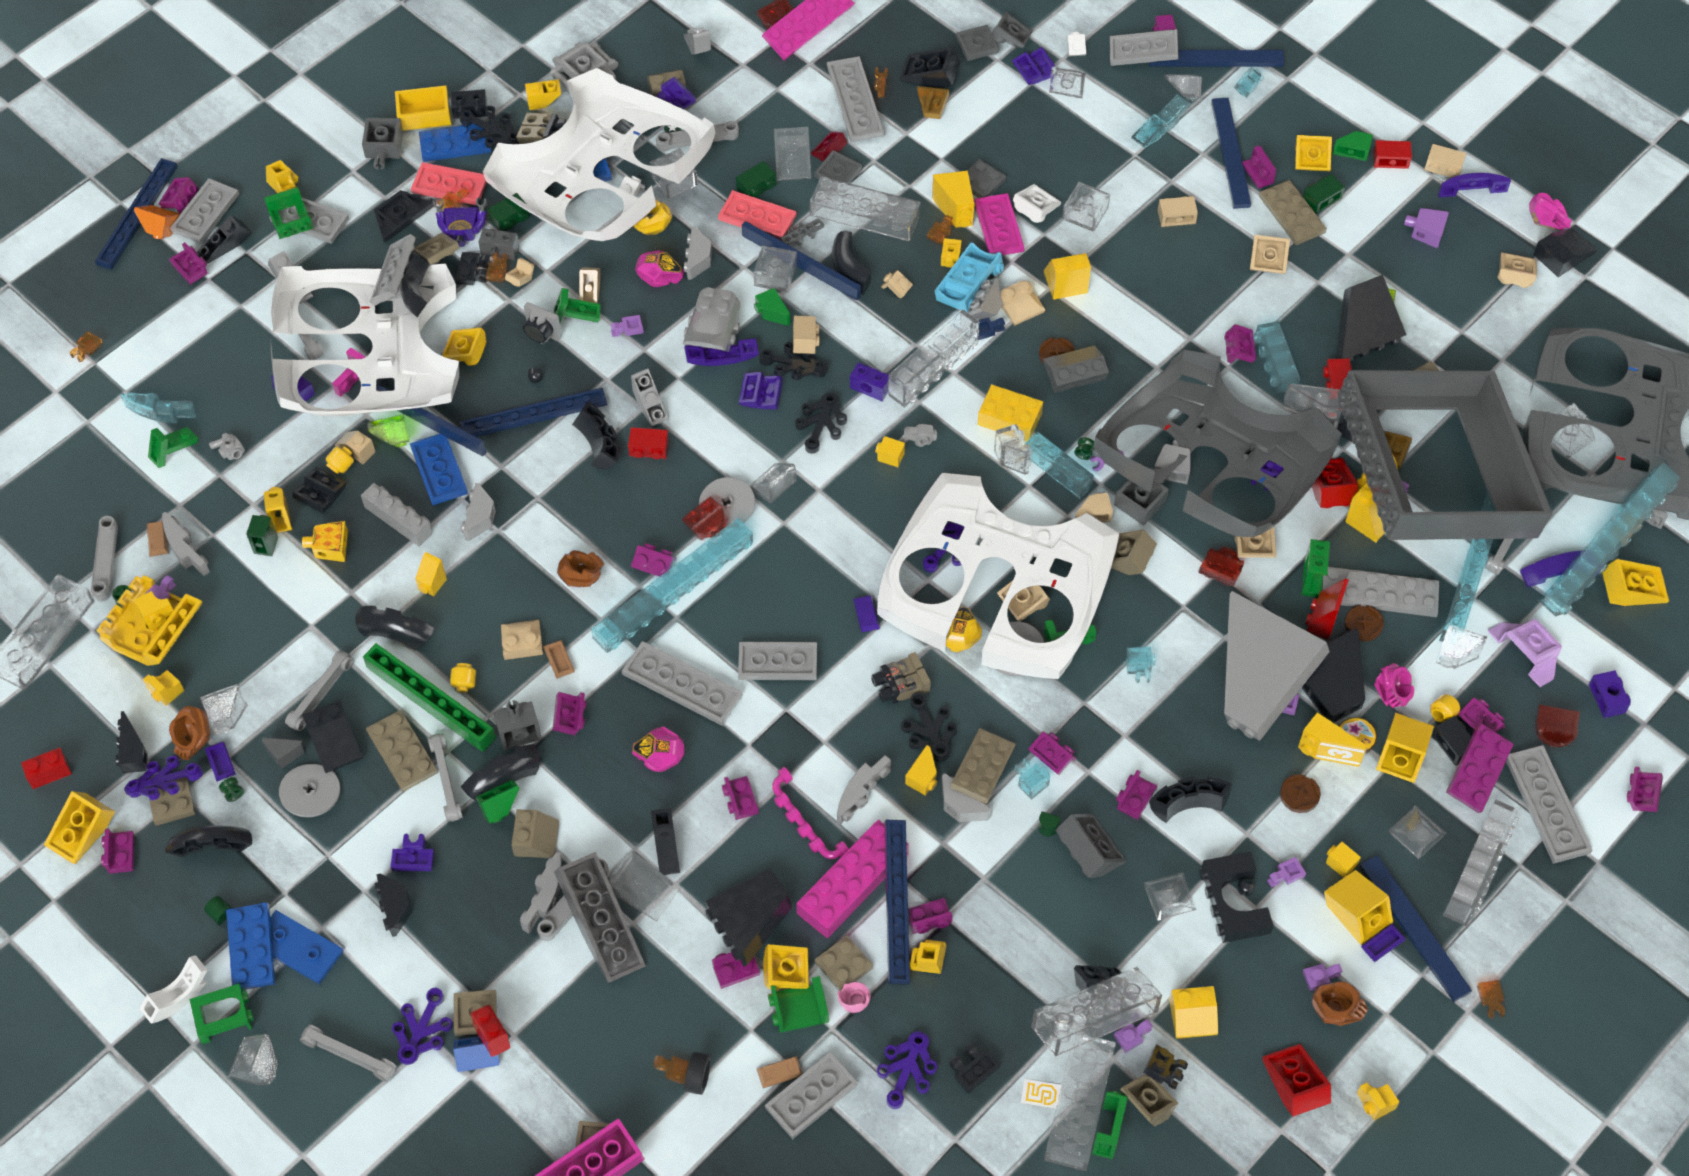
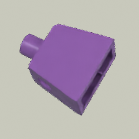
[1404,208,1449,248]

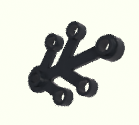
[460,106,519,148]
[759,342,828,380]
[795,393,847,454]
[901,693,957,761]

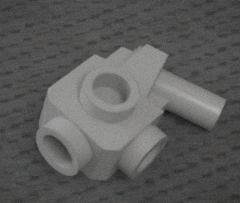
[898,424,937,447]
[209,433,245,460]

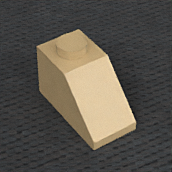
[579,267,600,304]
[335,431,375,464]
[1075,493,1113,523]

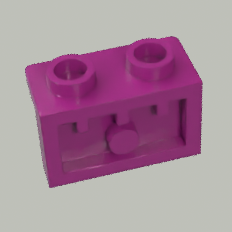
[1243,145,1276,188]
[158,177,199,214]
[1224,324,1256,363]
[1458,698,1506,733]
[1028,731,1077,775]
[1116,770,1157,820]
[721,776,759,820]
[101,829,134,874]
[908,898,953,934]
[712,953,760,989]

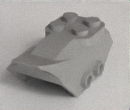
[683,287,741,352]

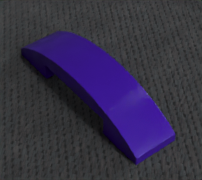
[1438,173,1511,197]
[684,339,759,366]
[1520,550,1598,587]

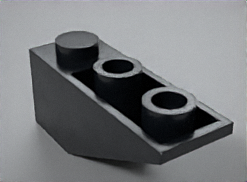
[197,215,252,264]
[115,711,148,773]
[651,808,680,876]

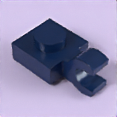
[972,317,1005,341]

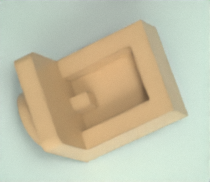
[505,258,534,287]
[881,270,913,298]

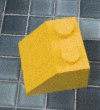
[1169,986,1218,1039]

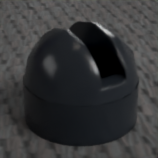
[528,368,543,383]
[1237,880,1255,897]

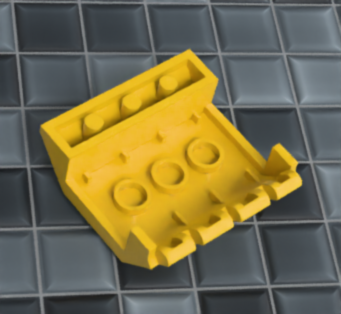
[96,575,203,666]

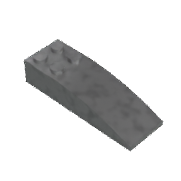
[554,852,646,983]

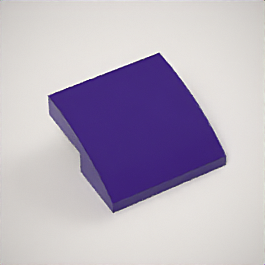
[1012,47,1059,85]
[739,372,783,409]

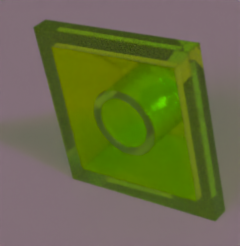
[368,414,410,447]

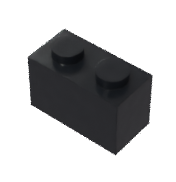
[1432,716,1472,766]

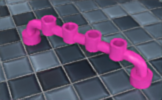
[772,767,849,859]

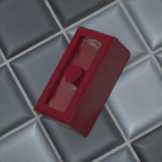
[811,132,848,161]

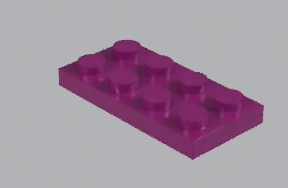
[1446,723,1514,813]

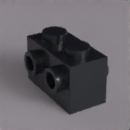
[451,89,488,119]

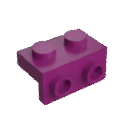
[169,242,208,285]
[631,543,677,579]
[552,692,586,735]
[1627,767,1663,812]

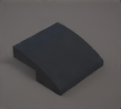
[293,467,346,513]

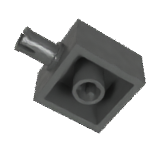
[362,118,403,170]
[1114,476,1169,526]
[493,700,542,751]

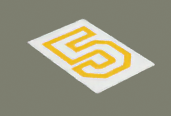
[1021,1079,1062,1109]

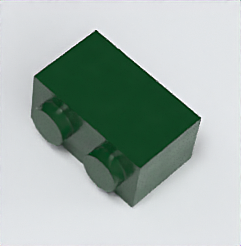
[736,161,776,198]
[1303,174,1345,214]
[487,193,530,231]
[246,515,278,556]

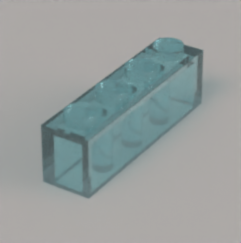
[1254,321,1300,393]
[1024,432,1094,499]

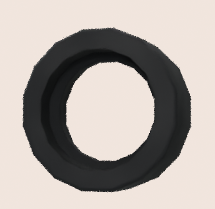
[684,1052,711,1095]

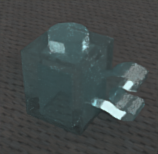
[1234,67,1264,98]
[1126,647,1156,683]
[1014,758,1050,800]

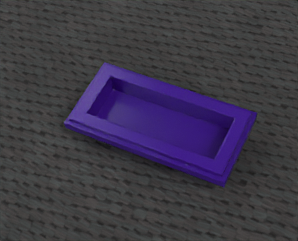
[853,596,880,633]
[205,741,236,782]
[1361,924,1406,963]

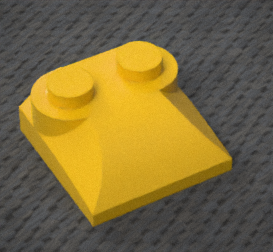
[1295,135,1332,171]
[442,328,487,366]
[763,944,809,991]

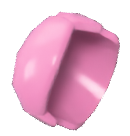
[837,982,871,1013]

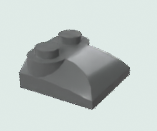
[992,12,1033,48]

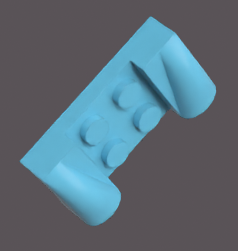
[935,243,1004,312]

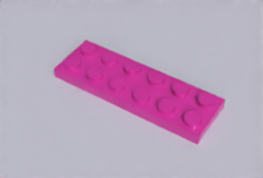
[762,0,855,61]

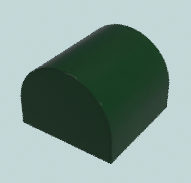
[1038,811,1061,837]
[204,896,232,925]

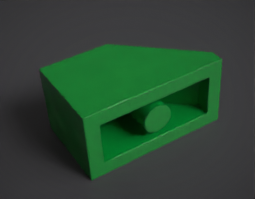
[1332,131,1373,161]
[754,288,790,325]
[476,780,519,823]

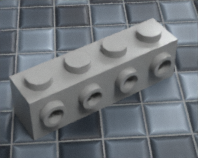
[361,483,432,547]

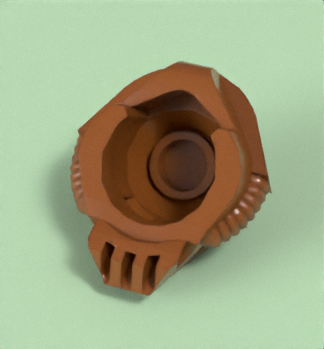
[557,550,605,588]
[169,706,210,761]
[1312,982,1368,1026]

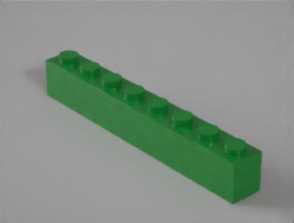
[363,643,496,752]

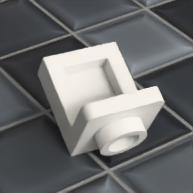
[1066,32,1086,57]
[616,176,645,197]

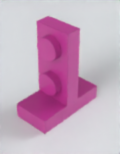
[332,347,377,397]

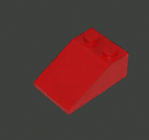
[1312,458,1358,509]
[1305,578,1349,640]
[1262,1044,1331,1117]

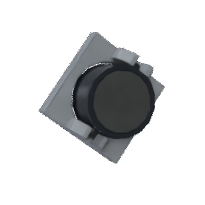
[523,302,562,344]

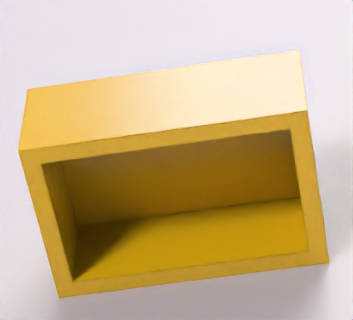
[395,86,451,131]
[977,384,1043,442]

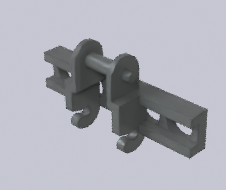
[781,218,824,246]

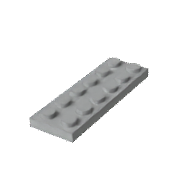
[827,56,884,142]
[1322,567,1439,617]
[622,641,743,726]
[1506,745,1593,864]

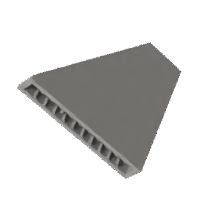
[1224,591,1330,741]

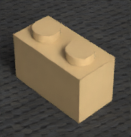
[1424,144,1466,178]
[1158,196,1198,227]
[793,316,819,354]

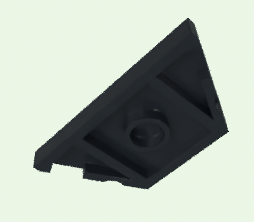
[374,190,437,243]

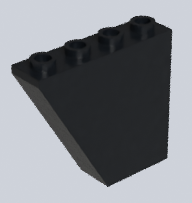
[1336,275,1407,361]
[1302,629,1365,723]
[705,868,792,967]

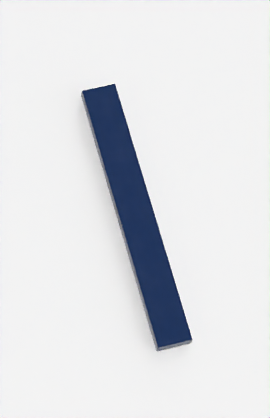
[1149,50,1284,67]
[1211,98,1251,209]
[95,158,178,270]
[741,221,861,300]
[376,384,487,457]
[459,387,607,437]
[884,819,910,985]
[1360,855,1472,1003]

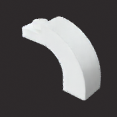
[140,955,208,1024]

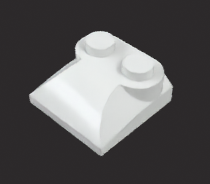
[1013,184,1061,223]

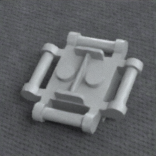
[550,42,618,94]

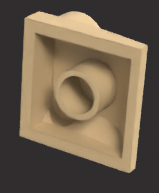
[1250,235,1290,274]
[1497,252,1537,288]
[1000,281,1045,326]
[1234,527,1277,558]
[997,580,1050,622]
[501,620,543,660]

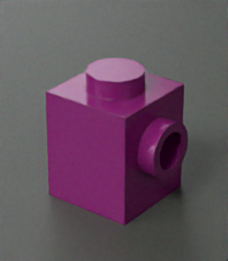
[1153,15,1176,32]

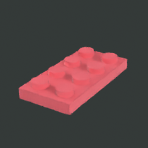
[411,162,487,205]
[718,190,796,241]

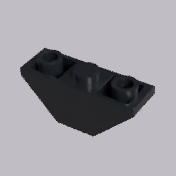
[374,873,412,937]
[1074,965,1127,1000]

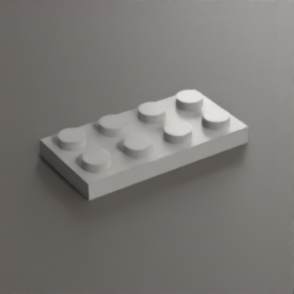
[1110,29,1178,66]
[170,178,239,244]
[270,197,349,244]
[369,234,416,306]
[738,642,817,680]
[765,1052,858,1140]

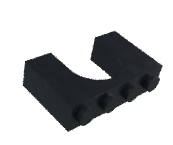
[1199,851,1274,943]

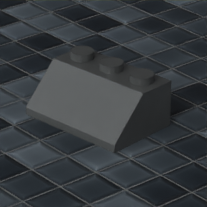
[1043,346,1109,393]
[1056,814,1126,878]

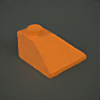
[134,205,180,240]

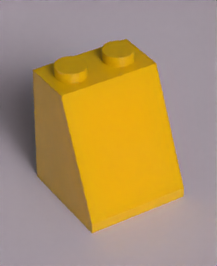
[932,171,974,228]
[1044,253,1091,300]
[1345,483,1386,543]
[1376,713,1434,783]
[1324,870,1393,945]

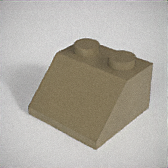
[646,69,686,97]
[1111,530,1157,575]
[512,809,559,858]
[1120,1074,1179,1127]

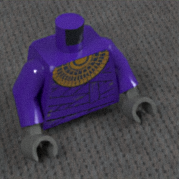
[433,197,488,247]

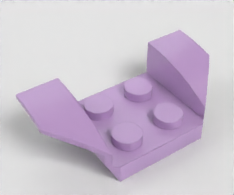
[1488,618,1562,687]

